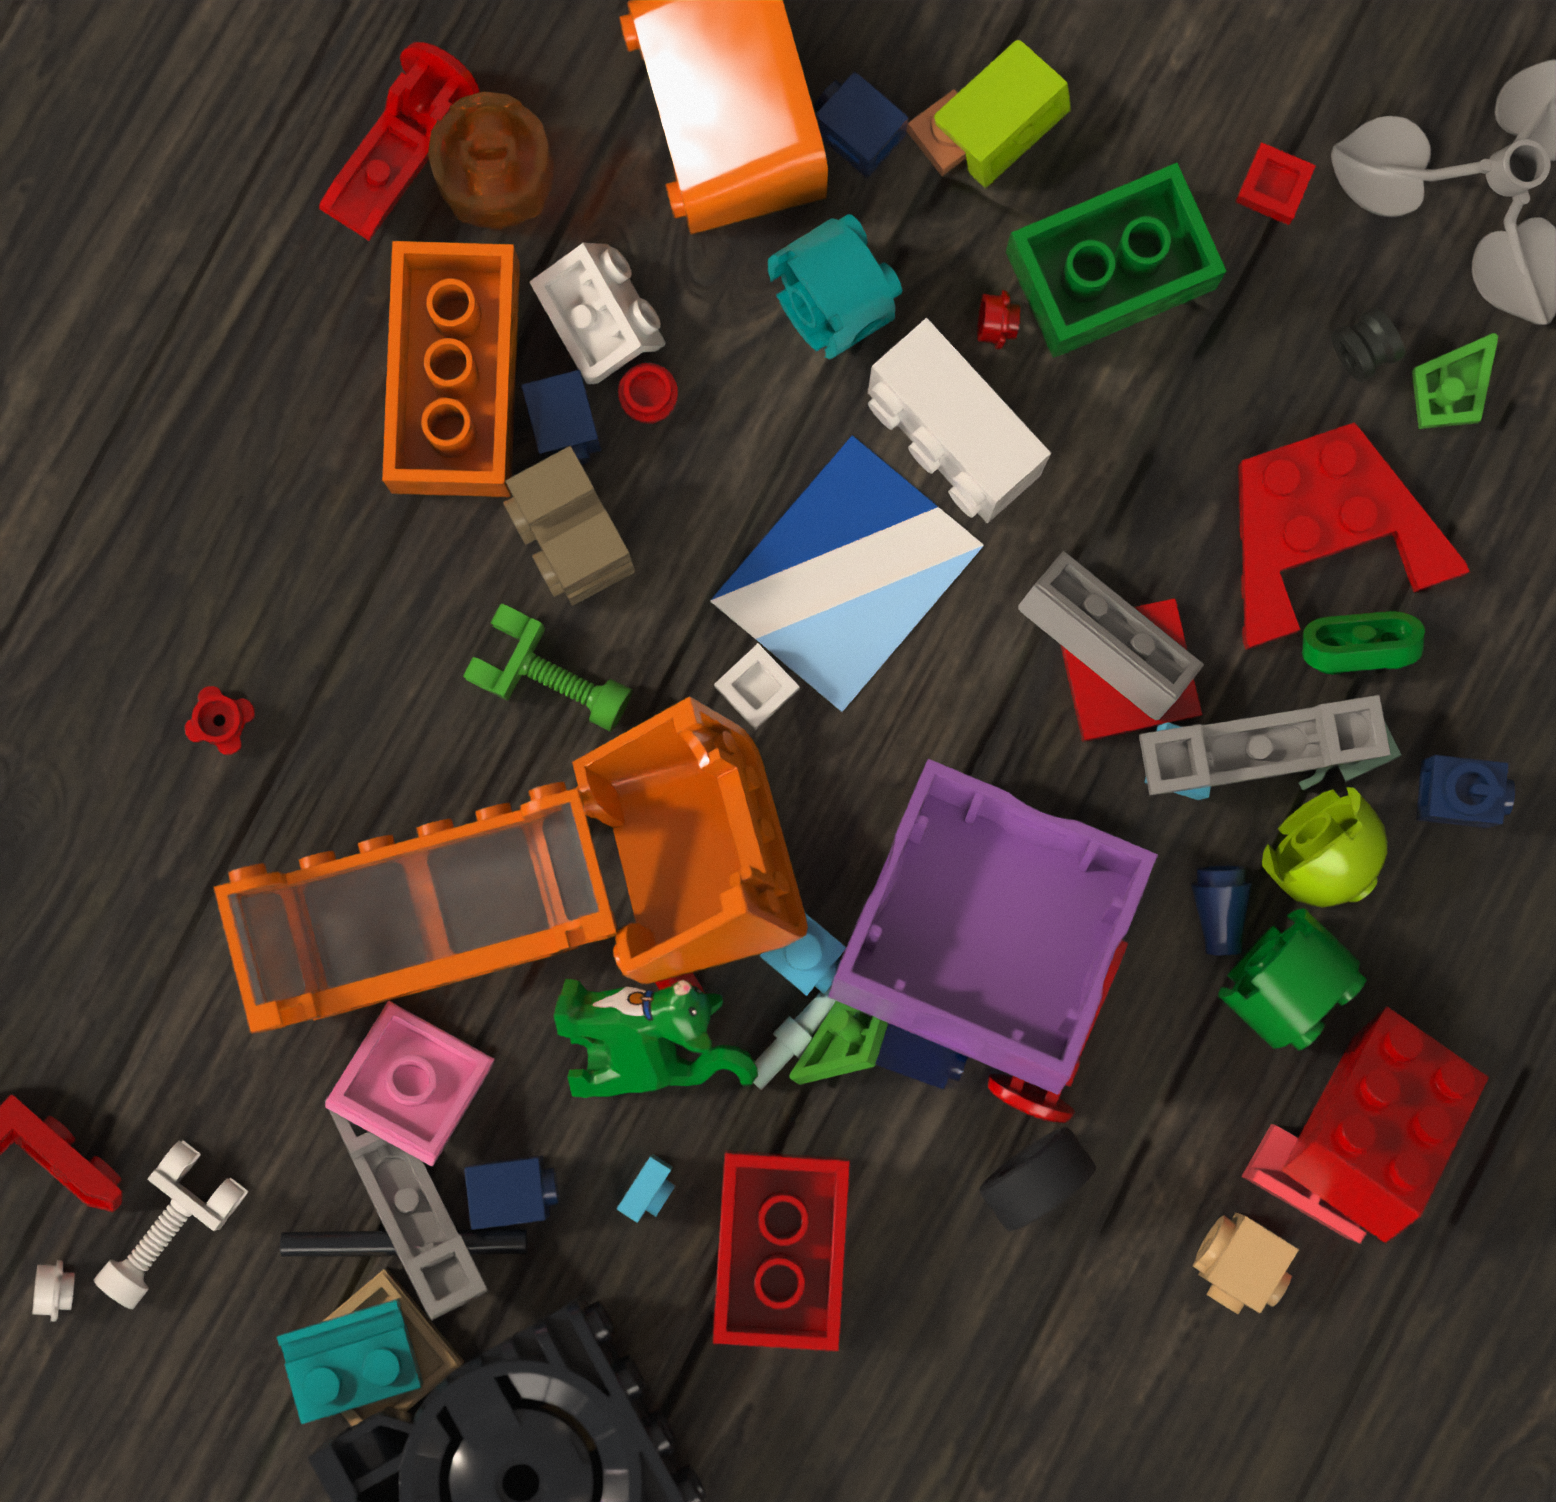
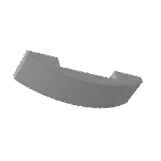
[1139,695,1391,795]
[325,1099,488,1320]

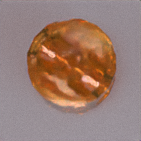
[428,92,554,229]

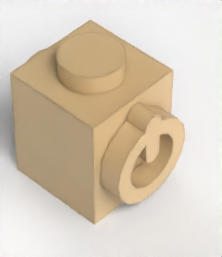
[1193,1213,1299,1315]

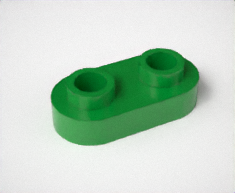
[1302,611,1425,675]

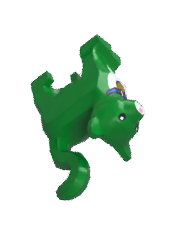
[554,979,758,1098]

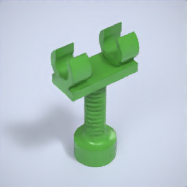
[463,604,633,732]

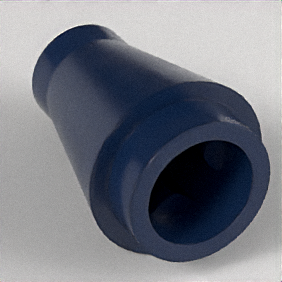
[1191,865,1252,955]

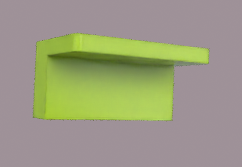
[934,40,1071,188]

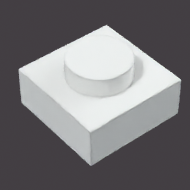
[714,643,800,730]

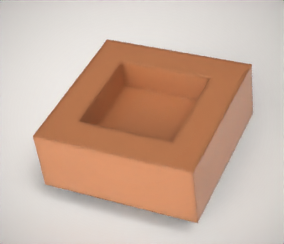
[907,89,966,176]

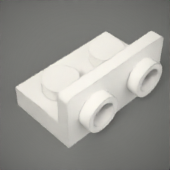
[530,243,665,384]

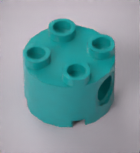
[768,214,902,360]

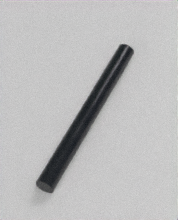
[280,1229,528,1257]

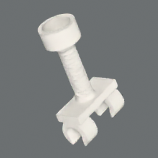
[94,1141,249,1309]

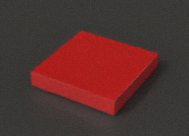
[1060,598,1202,742]

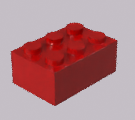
[1282,1006,1489,1243]
[713,1150,850,1351]

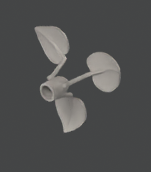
[1331,59,1556,325]

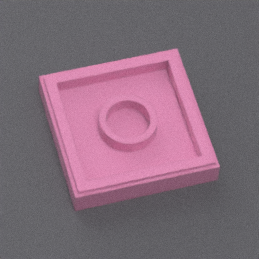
[325,1000,495,1167]

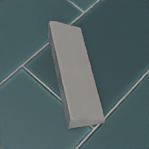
[1018,551,1204,720]

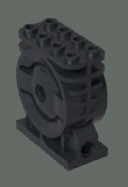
[307,1295,707,1502]

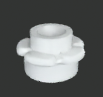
[32,1260,75,1322]

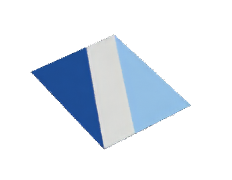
[710,435,984,712]

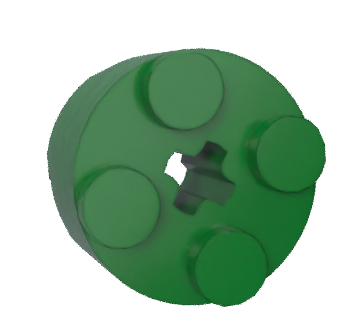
[1218,908,1366,1051]

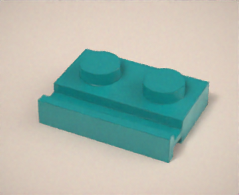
[277,1298,424,1424]

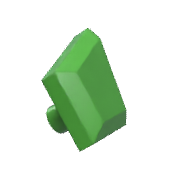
[1412,333,1498,429]
[789,1001,888,1085]

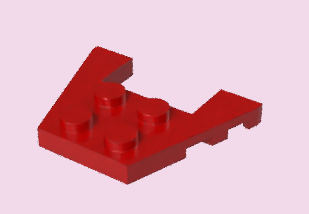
[1239,422,1470,650]

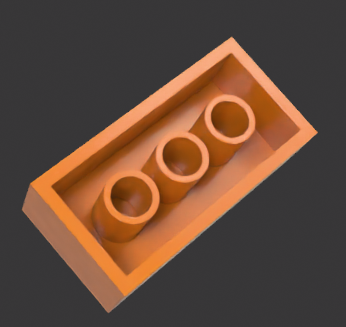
[382,241,520,497]

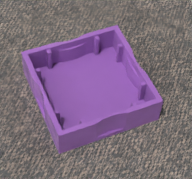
[828,759,1158,1095]

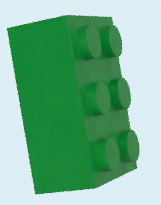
[1005,163,1227,358]

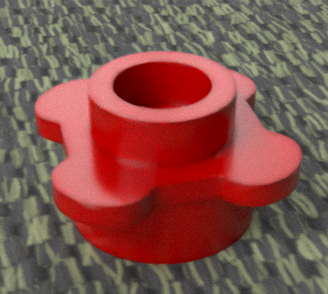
[185,686,255,755]

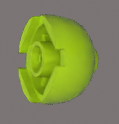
[1262,787,1388,907]

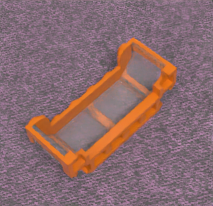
[214,782,618,1033]

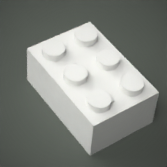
[868,318,1051,523]

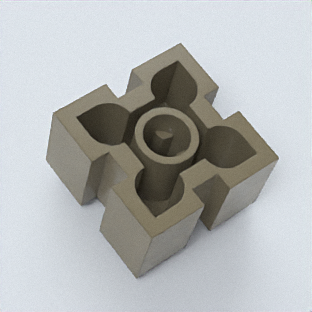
[503,446,635,606]

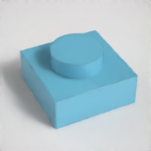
[617,1154,676,1222]

